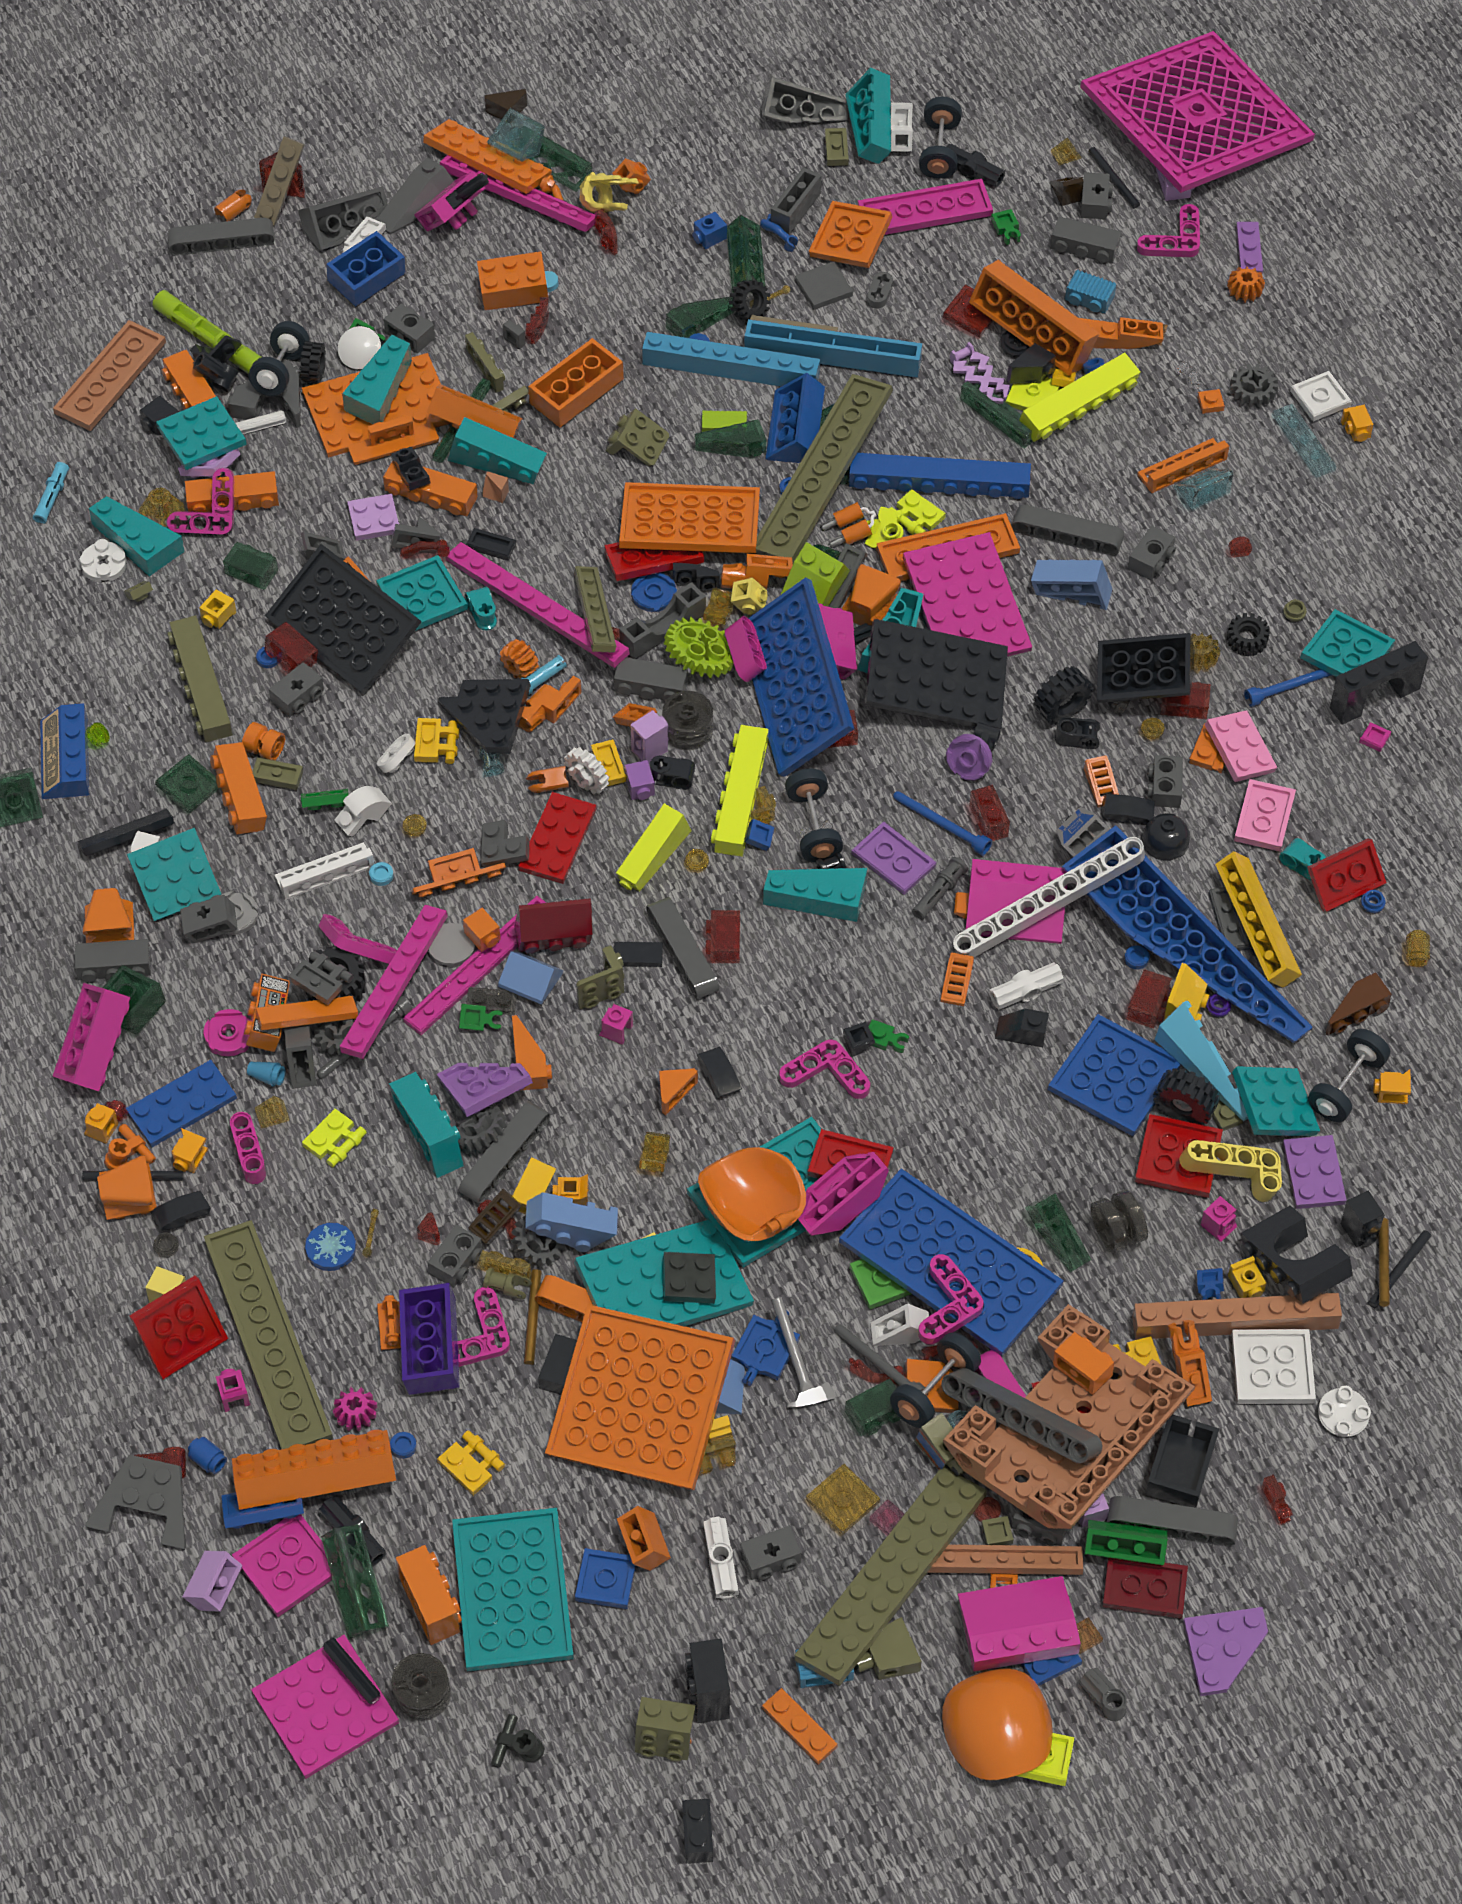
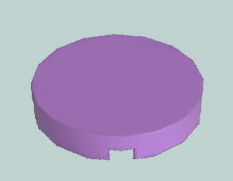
[946,734,992,780]

